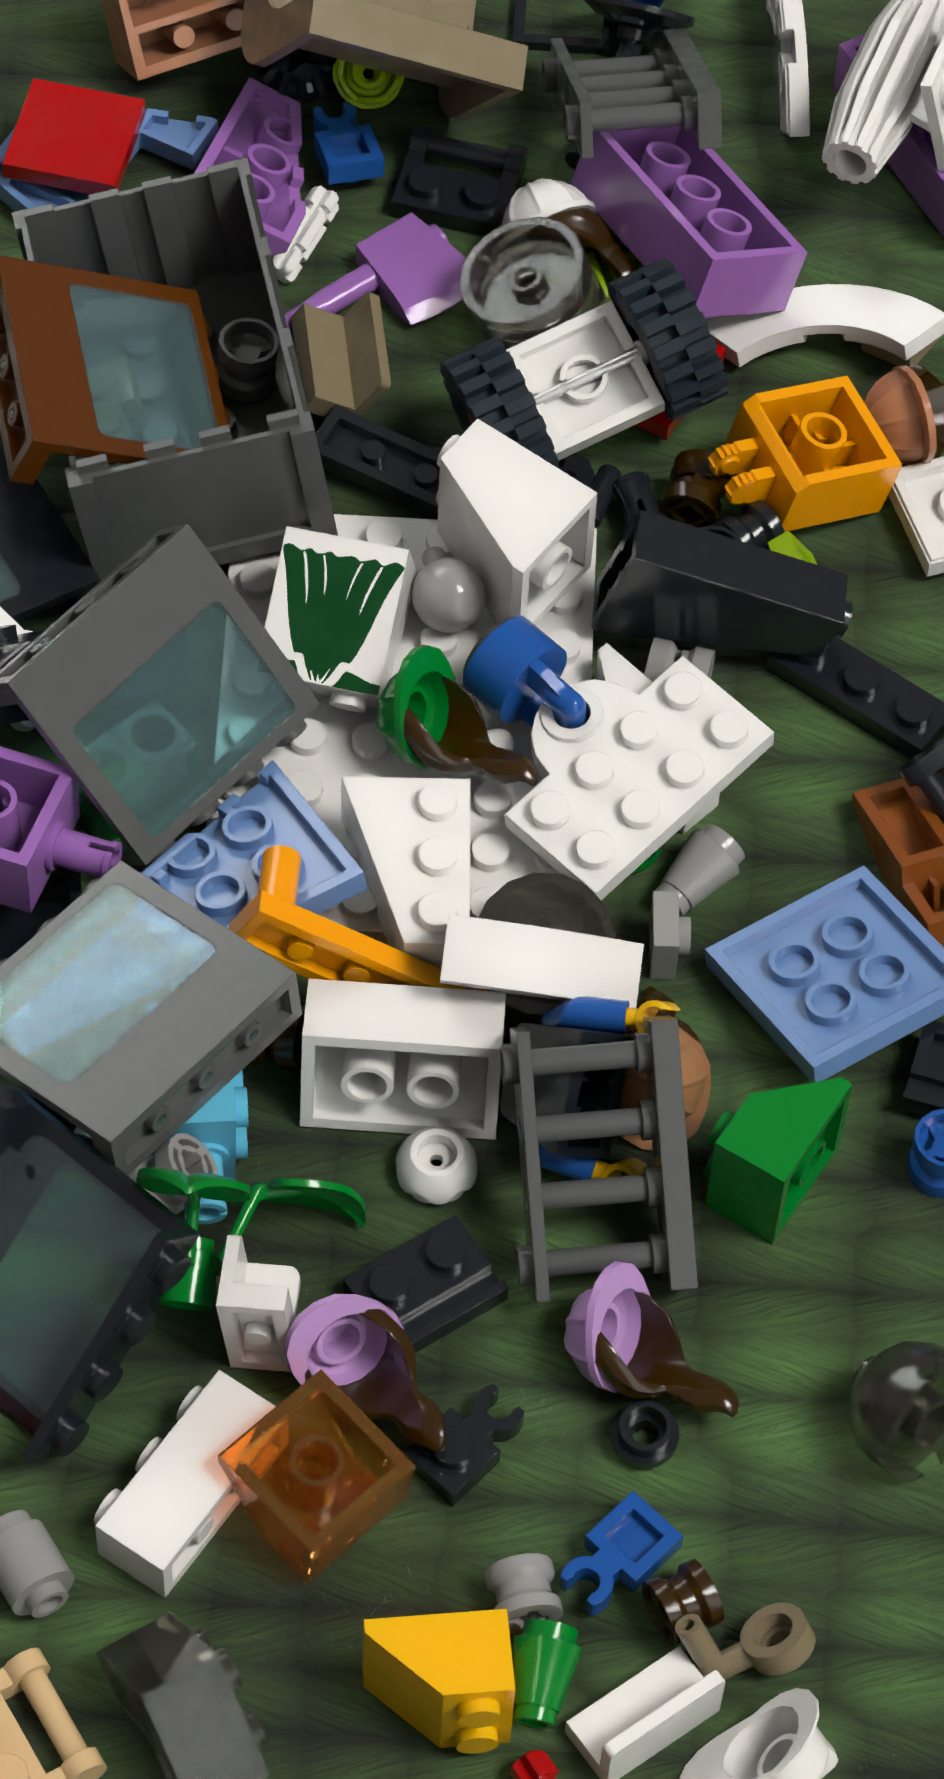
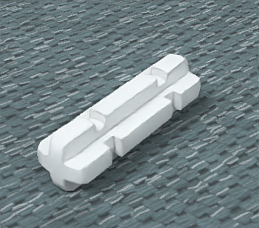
[272,185,339,284]

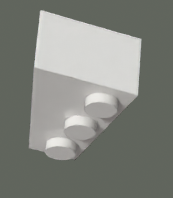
[341,777,470,968]

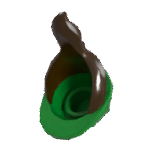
[376,645,538,786]

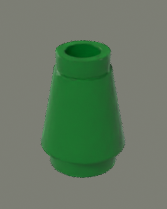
[513,1619,583,1729]

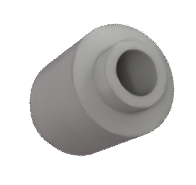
[0,1510,75,1618]

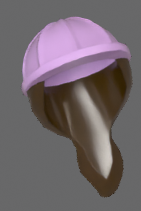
[564,1261,739,1417]
[283,1294,446,1452]

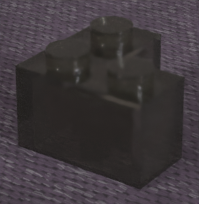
[96,1612,270,1779]

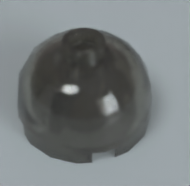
[847,1341,944,1481]

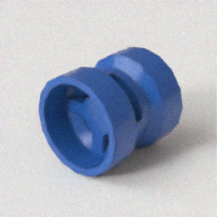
[907,1109,944,1198]

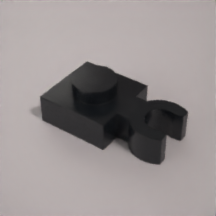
[403,1384,524,1507]

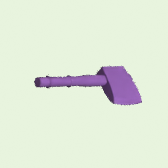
[285,212,484,336]

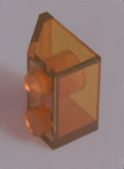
[218,1369,416,1584]

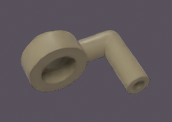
[675,1602,816,1680]

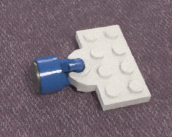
[463,616,774,905]

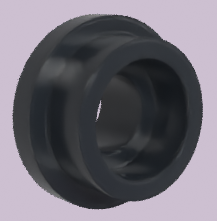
[611,1400,679,1468]

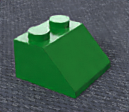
[703,1077,853,1245]

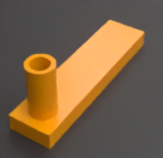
[228,845,487,991]

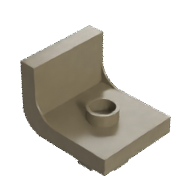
[241,0,528,120]

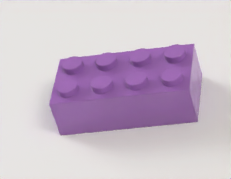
[571,126,808,319]

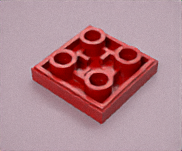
[2,78,146,194]

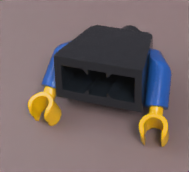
[500,996,681,1180]

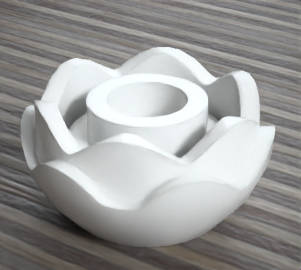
[395,1126,477,1205]

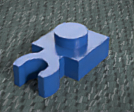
[313,102,384,185]
[559,1491,683,1616]

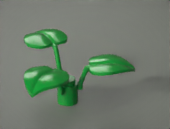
[50,1167,366,1311]

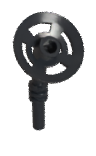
[565,0,695,170]

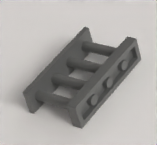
[541,28,722,159]
[500,1015,698,1302]

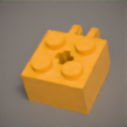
[707,375,902,532]

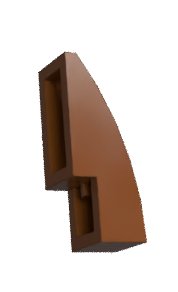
[852,778,944,947]

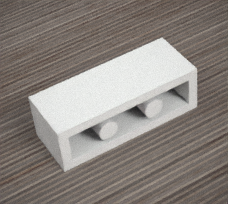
[94,1370,287,1598]

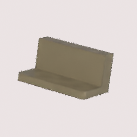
[291,292,391,418]

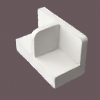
[216,1235,301,1372]

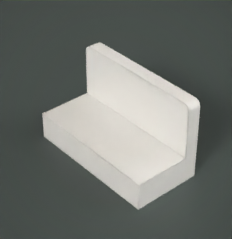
[565,1646,726,1779]

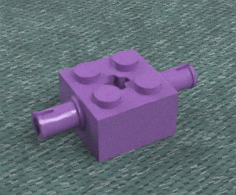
[0,746,122,913]

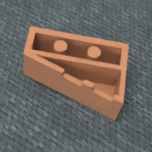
[101,0,245,81]

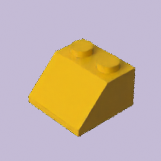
[362,1609,516,1754]

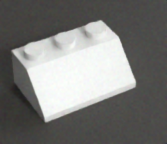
[300,979,506,1140]

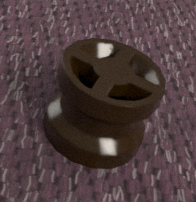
[641,1559,724,1646]

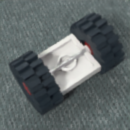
[440,258,729,469]

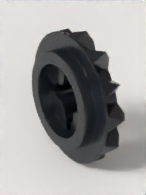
[254,48,337,103]

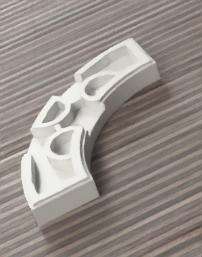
[766,0,810,137]
[706,284,944,368]

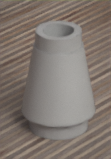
[655,824,745,917]

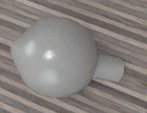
[411,546,487,633]

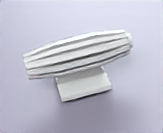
[822,0,944,184]

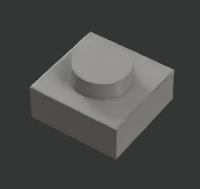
[649,891,691,980]

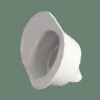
[679,1688,838,1779]

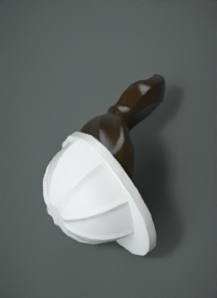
[488,178,638,281]

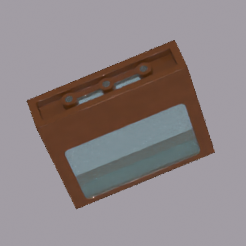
[0,255,230,484]

